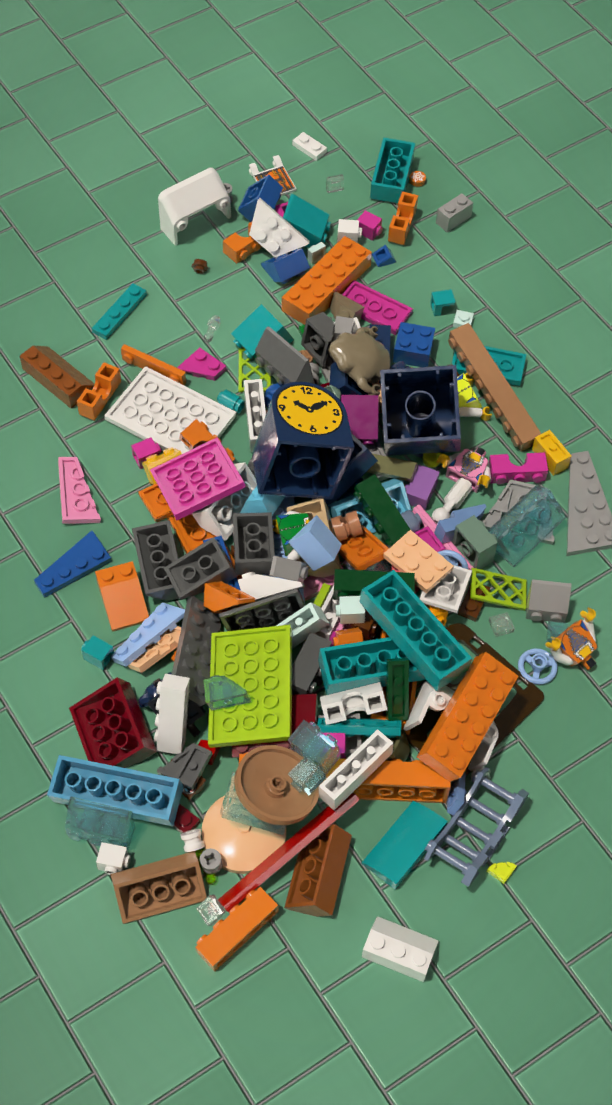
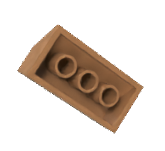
[111,851,207,924]

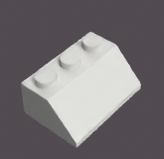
[362,916,439,982]

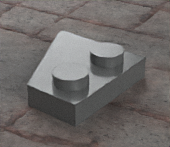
[157,743,212,790]

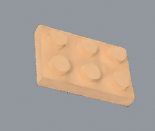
[383,530,454,594]

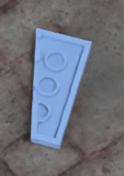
[111,602,185,667]

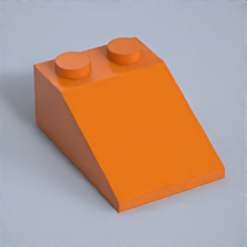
[95,561,149,632]

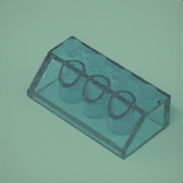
[488,485,566,567]

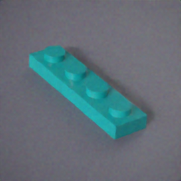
[92,283,147,340]
[317,718,402,738]

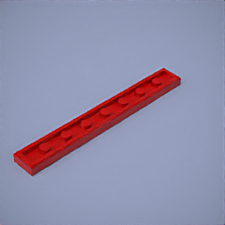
[217,793,359,912]

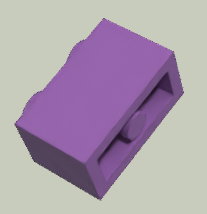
[405,465,440,510]

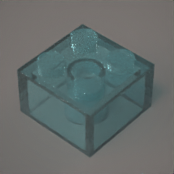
[288,720,341,776]

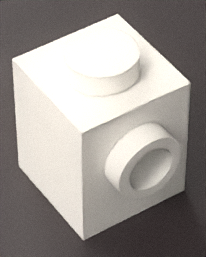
[337,219,362,243]
[96,842,131,875]

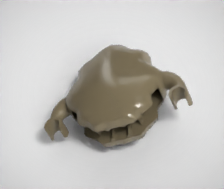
[329,326,391,395]

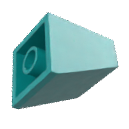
[283,194,331,248]
[231,304,294,359]

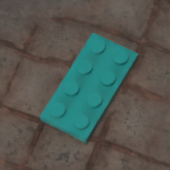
[452,346,527,386]

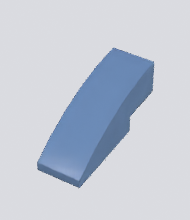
[434,504,486,544]

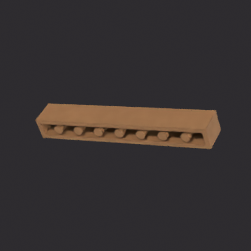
[448,323,541,452]

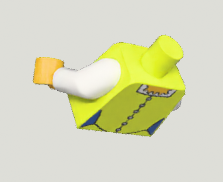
[457,373,492,421]

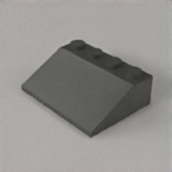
[219,588,305,631]

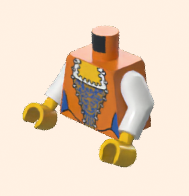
[545,607,597,670]

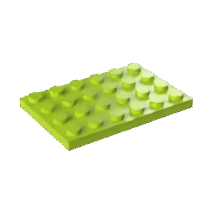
[208,625,292,748]

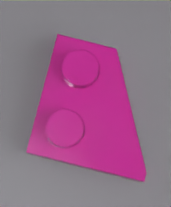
[177,348,226,381]

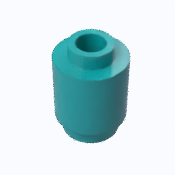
[217,389,245,414]

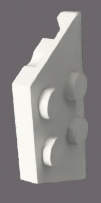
[249,198,310,257]

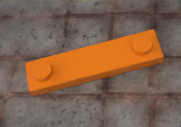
[121,344,186,385]

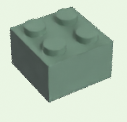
[453,515,498,569]

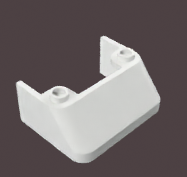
[158,168,231,245]
[403,681,498,771]

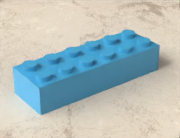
[47,755,184,826]

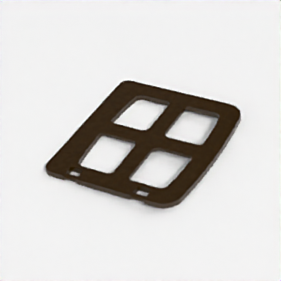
[406,623,544,778]

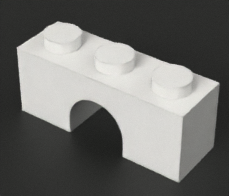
[320,682,387,725]

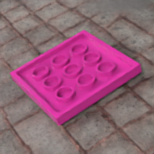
[150,437,246,521]

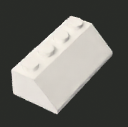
[191,462,257,540]

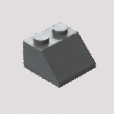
[301,312,334,367]

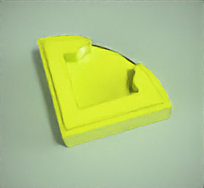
[487,862,517,884]

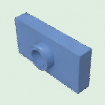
[447,773,466,815]

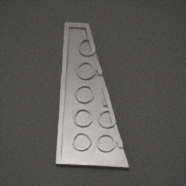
[566,451,612,556]

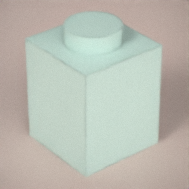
[335,596,365,624]

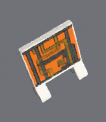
[249,155,296,196]

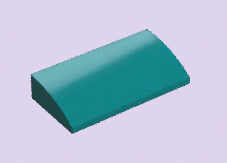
[361,801,448,890]

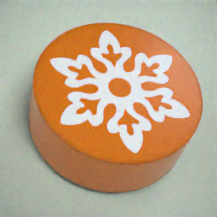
[409,171,426,187]

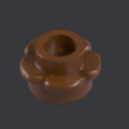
[191,259,208,274]

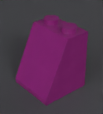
[341,395,379,445]

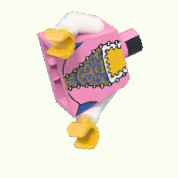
[436,447,491,493]

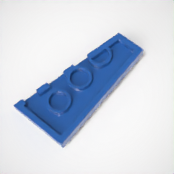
[34,531,112,598]

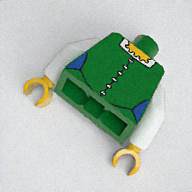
[272,511,310,561]

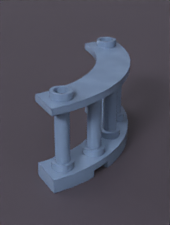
[424,767,529,887]

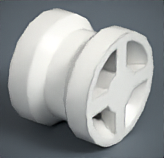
[180,829,205,852]

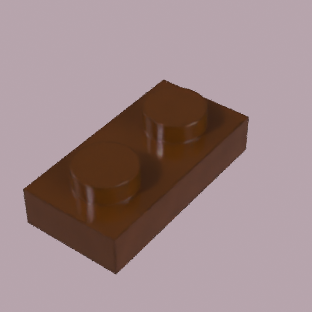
[458,584,490,622]

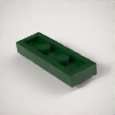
[386,658,409,721]

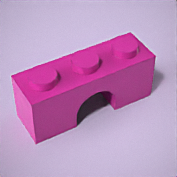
[488,452,548,484]

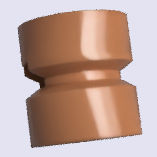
[330,510,363,541]

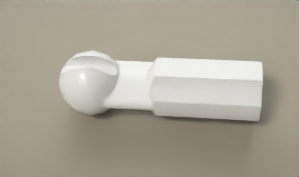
[432,478,473,524]

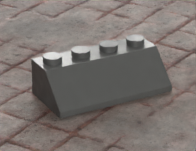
[255,326,315,385]
[132,520,179,601]

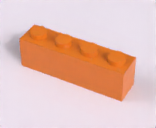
[195,887,279,972]

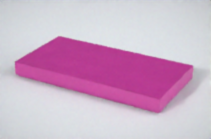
[342,280,413,335]

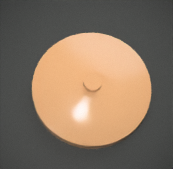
[202,792,286,874]

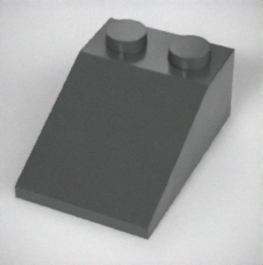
[164,537,238,600]

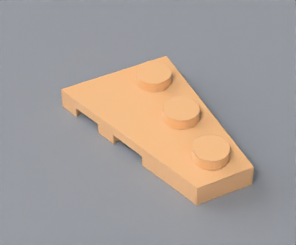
[128,626,181,673]

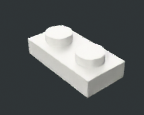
[292,132,327,161]

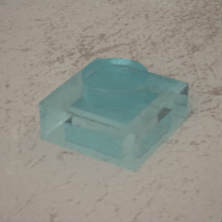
[546,621,568,642]

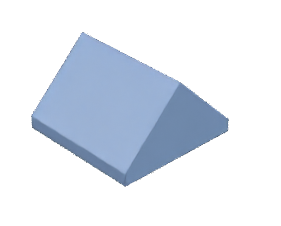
[288,515,342,571]

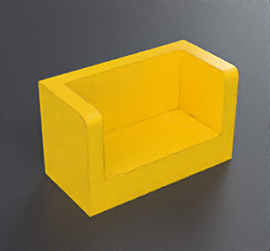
[532,430,572,476]

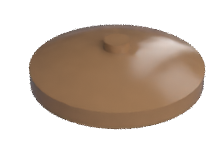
[234,745,319,825]

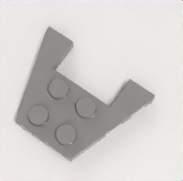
[483,479,554,545]

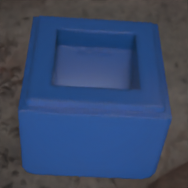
[372,245,396,267]

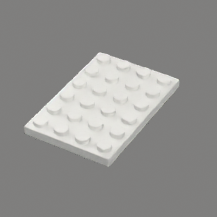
[104,366,236,454]

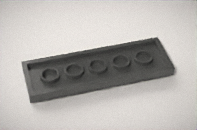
[172,596,222,706]

